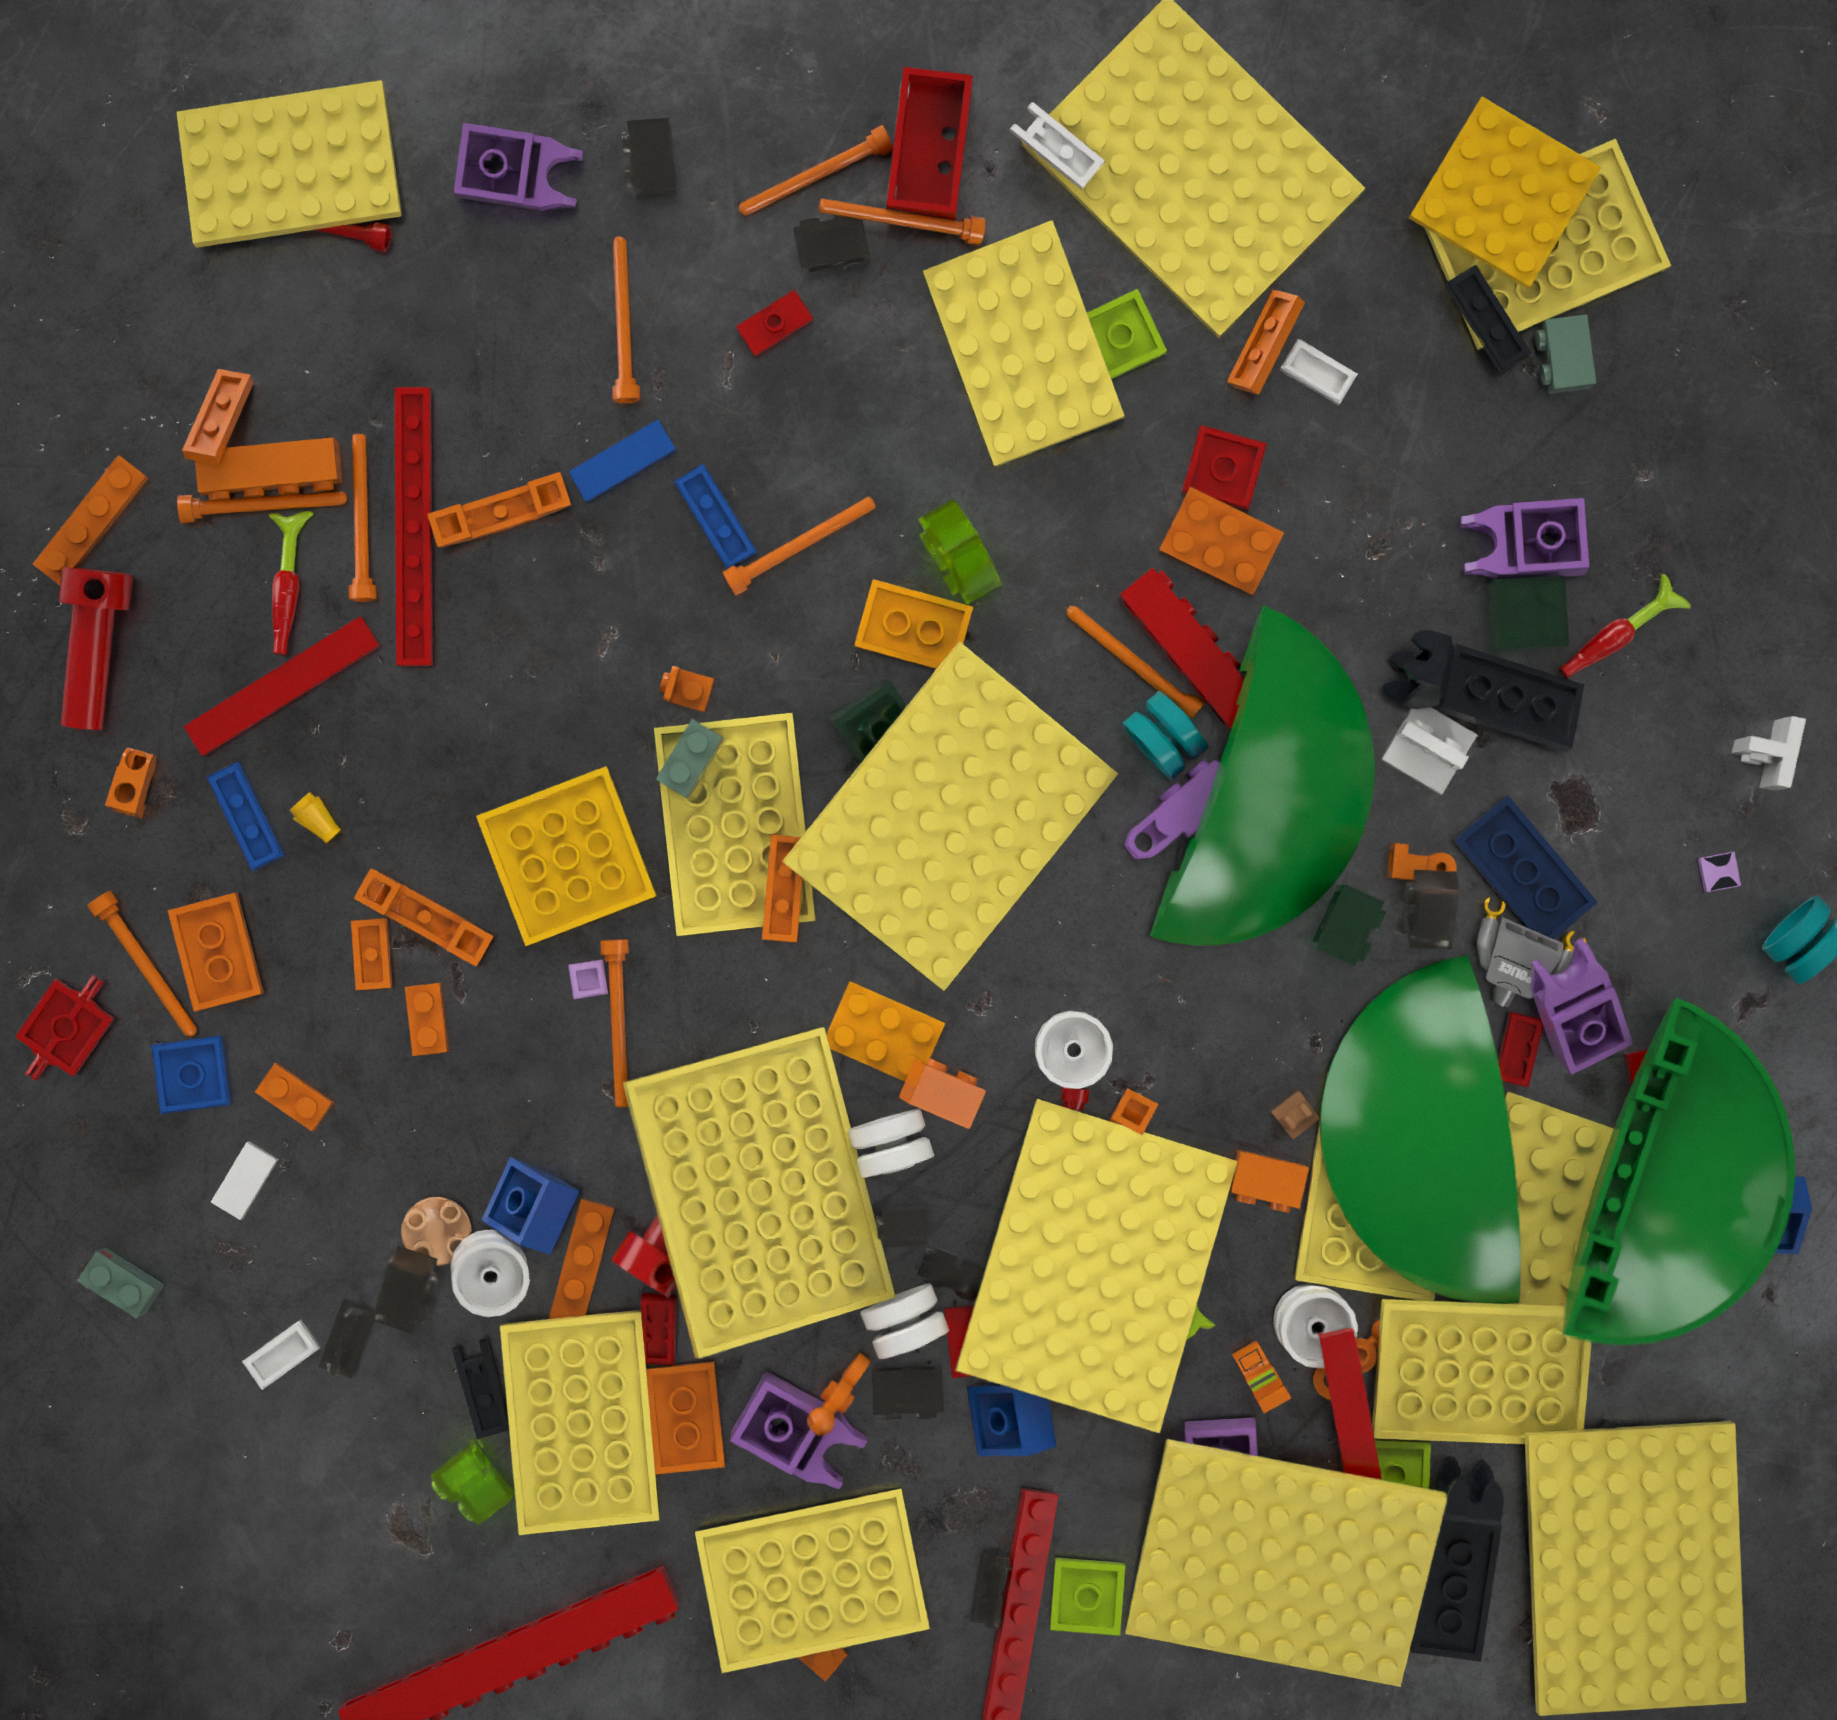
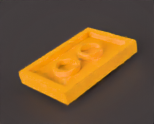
[854,579,973,670]
[826,981,945,1082]

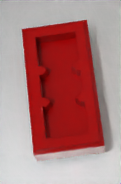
[736,289,814,357]
[1497,1011,1543,1088]
[640,1293,677,1366]

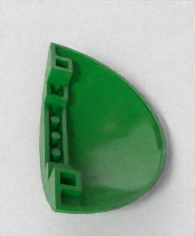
[1149,605,1375,946]
[1320,955,1521,1304]
[1562,997,1795,1345]

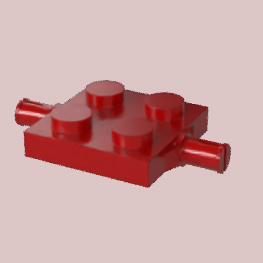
[15,974,115,1081]

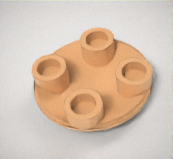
[401,1197,471,1266]

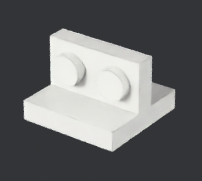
[1381,707,1477,795]
[1732,716,1806,791]

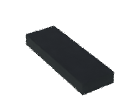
[1445,265,1531,373]

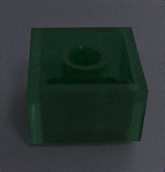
[1488,576,1569,653]
[827,679,907,765]
[1309,884,1386,966]

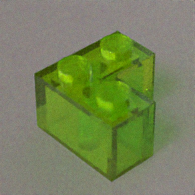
[918,499,1002,604]
[430,1439,515,1526]

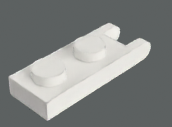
[1009,102,1105,190]

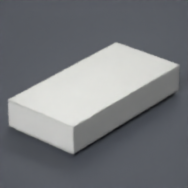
[1279,339,1358,406]
[211,1142,279,1220]
[242,1320,321,1390]

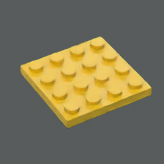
[1409,96,1602,289]
[476,766,657,946]

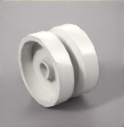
[1034,1011,1113,1089]
[847,1108,934,1178]
[450,1229,530,1317]
[860,1283,949,1359]
[1273,1283,1358,1368]

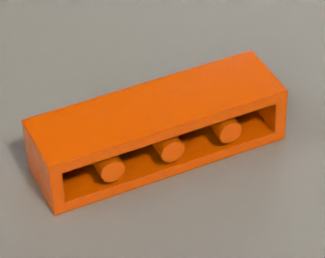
[195,437,343,501]

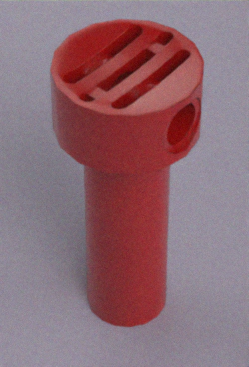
[58,567,133,730]
[611,1214,676,1298]

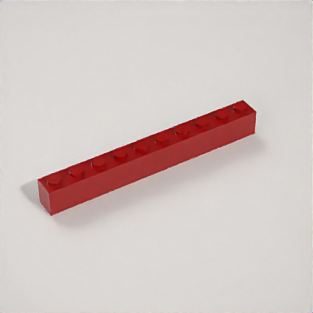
[338,1565,681,1720]

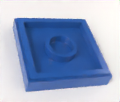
[151,1035,232,1114]

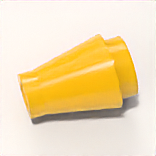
[289,792,341,844]

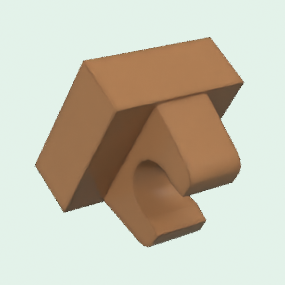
[1270,1090,1320,1140]

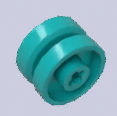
[1122,691,1209,780]
[1762,896,1837,984]

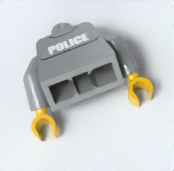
[1477,897,1587,1007]

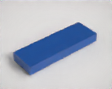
[568,419,676,503]
[674,464,758,569]
[206,762,285,871]

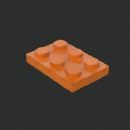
[1159,486,1284,595]
[168,893,264,1012]
[646,1361,726,1475]

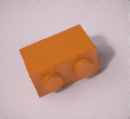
[899,1058,986,1129]
[1229,1149,1309,1213]

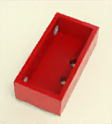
[886,67,973,220]

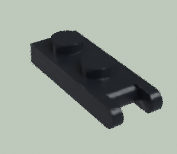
[452,1338,509,1439]

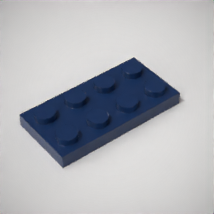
[1453,795,1598,939]

